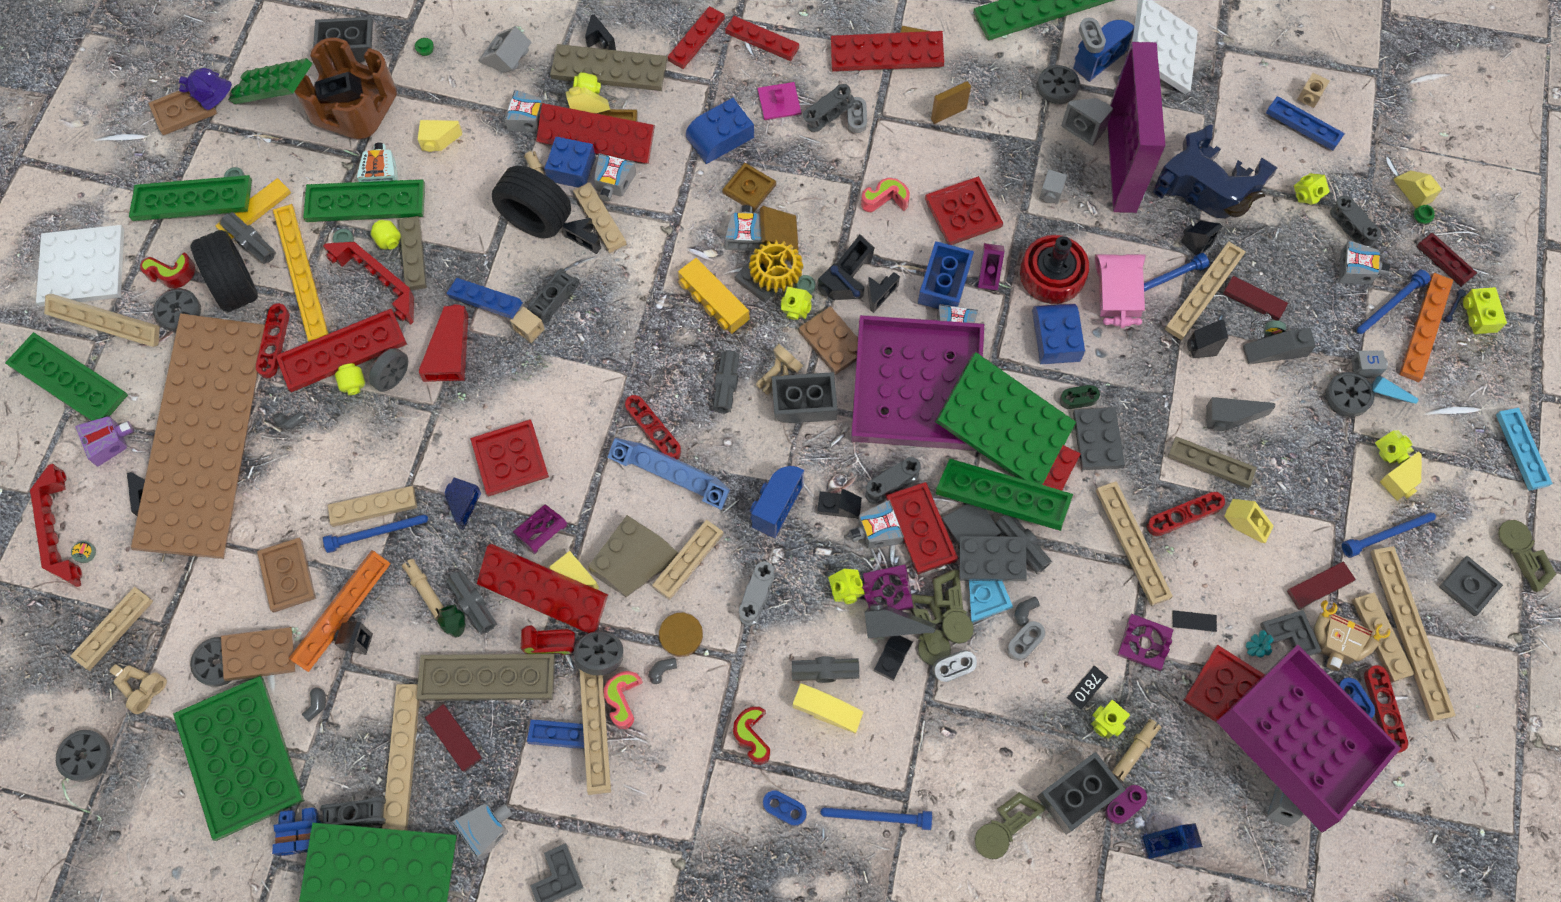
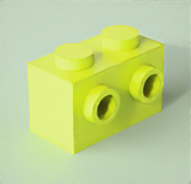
[1463,287,1507,334]

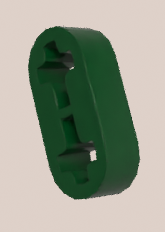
[1060,385,1100,409]

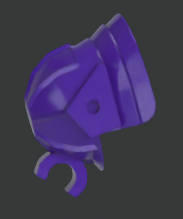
[179,68,232,110]

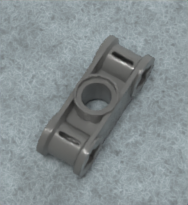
[803,84,855,132]
[1330,195,1381,248]
[527,268,579,324]
[865,457,921,504]
[320,797,386,827]

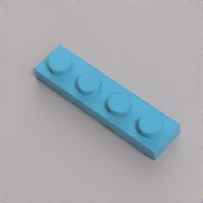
[1496,408,1553,491]

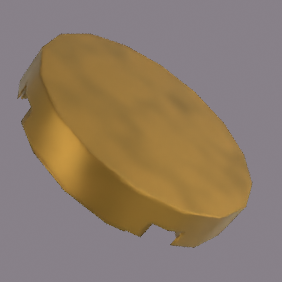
[659,612,703,657]

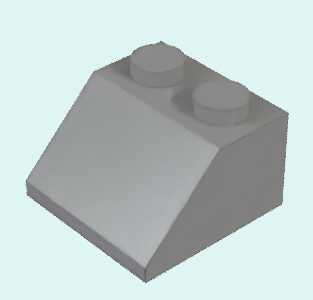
[478,26,532,73]
[1061,98,1113,146]

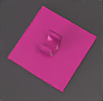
[758,82,801,120]

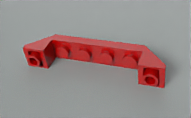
[323,242,414,325]
[30,464,82,587]

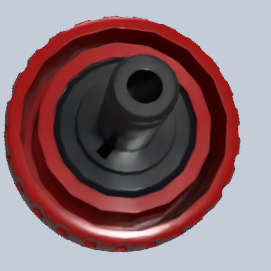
[1020,235,1089,304]

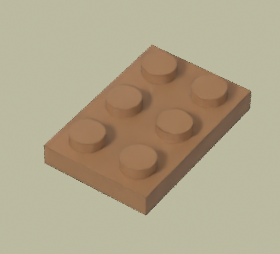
[148,91,218,135]
[798,306,858,375]
[257,537,316,613]
[221,627,295,681]

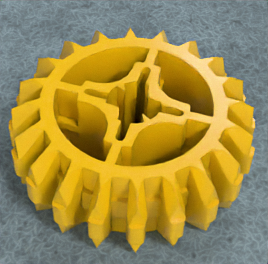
[749,240,803,293]

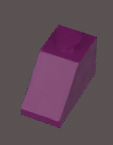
[978,243,1005,290]

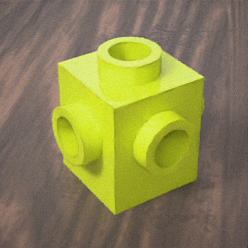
[1293,173,1330,205]
[781,287,812,320]
[1375,430,1414,464]
[828,569,865,604]
[1091,700,1130,739]

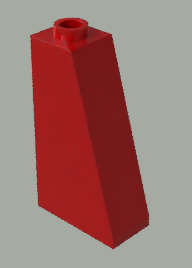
[419,304,469,382]

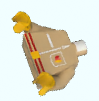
[1314,600,1390,671]

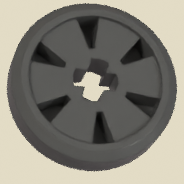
[1037,65,1080,104]
[153,288,201,331]
[369,348,409,392]
[1326,372,1375,417]
[574,631,623,676]
[190,637,232,687]
[55,730,111,782]

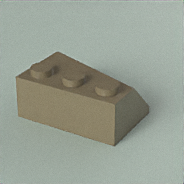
[588,515,678,597]

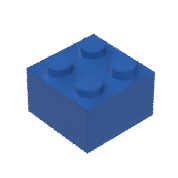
[544,137,596,188]

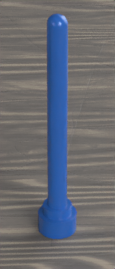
[1144,253,1209,292]
[1356,269,1431,334]
[1342,512,1436,558]
[323,515,428,553]
[820,807,932,830]

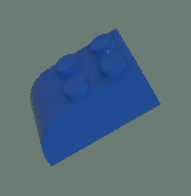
[1073,20,1134,82]
[686,98,754,164]
[917,241,974,309]
[1032,304,1085,364]
[750,466,804,539]

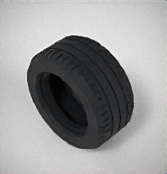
[492,165,571,239]
[190,230,258,312]

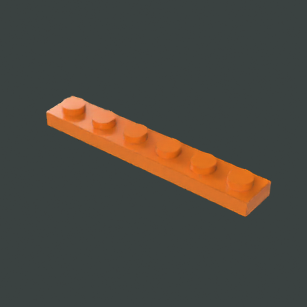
[1399,273,1453,382]
[288,550,391,672]

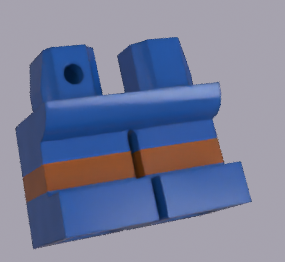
[272,808,322,856]

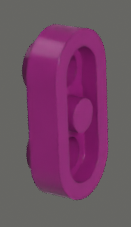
[1105,785,1147,825]

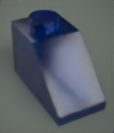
[445,477,481,530]
[1142,823,1203,859]

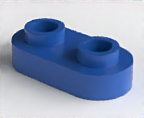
[1338,678,1375,718]
[763,790,807,826]

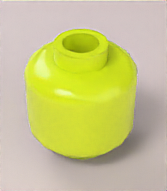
[573,72,601,94]
[370,220,401,250]
[335,363,365,396]

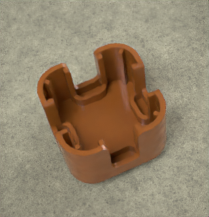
[294,38,397,139]

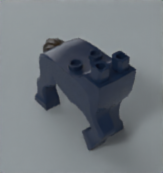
[1153,124,1278,219]

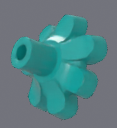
[1246,630,1274,658]

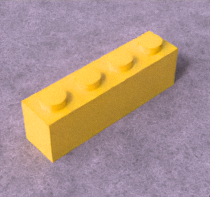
[678,258,750,334]

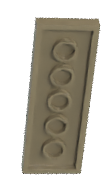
[550,44,668,91]
[416,654,555,701]

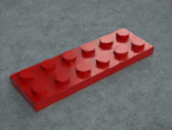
[831,31,944,72]
[536,103,655,164]
[276,308,407,392]
[477,544,609,633]

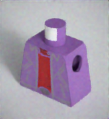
[75,417,134,467]

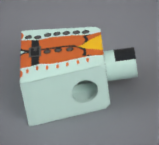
[357,143,399,182]

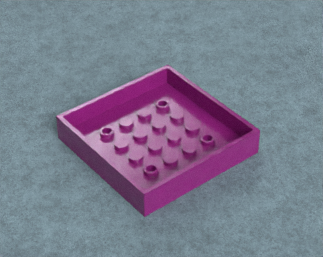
[1107,42,1166,213]
[851,315,985,451]
[1216,645,1401,833]

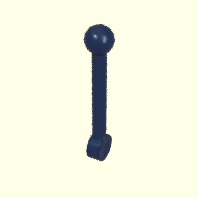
[830,266,861,298]
[1444,289,1466,323]

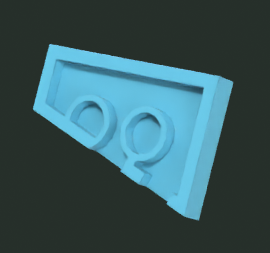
[969,581,1013,623]

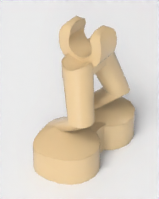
[756,344,803,395]
[110,664,167,714]

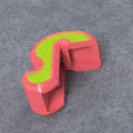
[861,177,910,212]
[604,671,643,729]

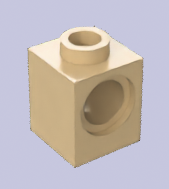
[1297,73,1330,108]
[510,307,545,343]

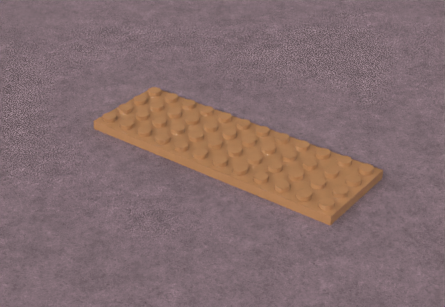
[131,313,265,559]

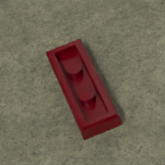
[1416,232,1477,287]
[1223,276,1288,321]
[1287,561,1356,610]
[425,704,483,772]

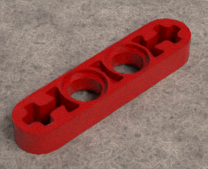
[256,303,290,379]
[625,395,681,459]
[1147,492,1225,536]
[1364,665,1409,754]

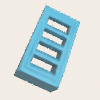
[1371,375,1419,404]

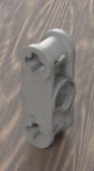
[739,561,774,626]

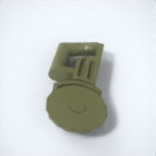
[1498,520,1557,592]
[932,570,974,644]
[911,594,951,665]
[974,792,1046,859]

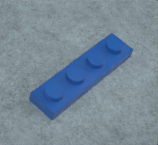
[1266,96,1345,151]
[446,278,523,319]

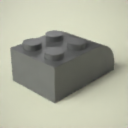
[313,16,373,62]
[772,372,838,423]
[1037,752,1125,835]

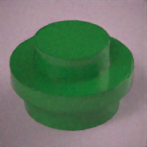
[415,38,434,56]
[1413,205,1435,224]

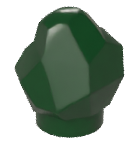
[437,604,466,638]

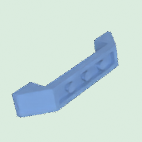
[607,438,730,510]

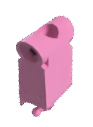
[1095,254,1146,328]

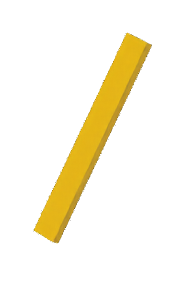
[273,204,329,342]

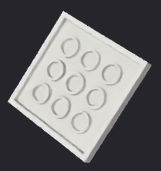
[1132,0,1198,94]
[36,225,124,307]

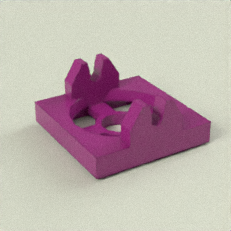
[513,504,568,555]
[863,565,914,611]
[1117,614,1174,671]

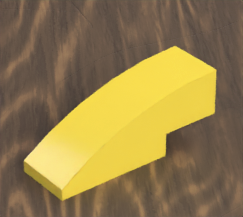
[793,683,863,734]

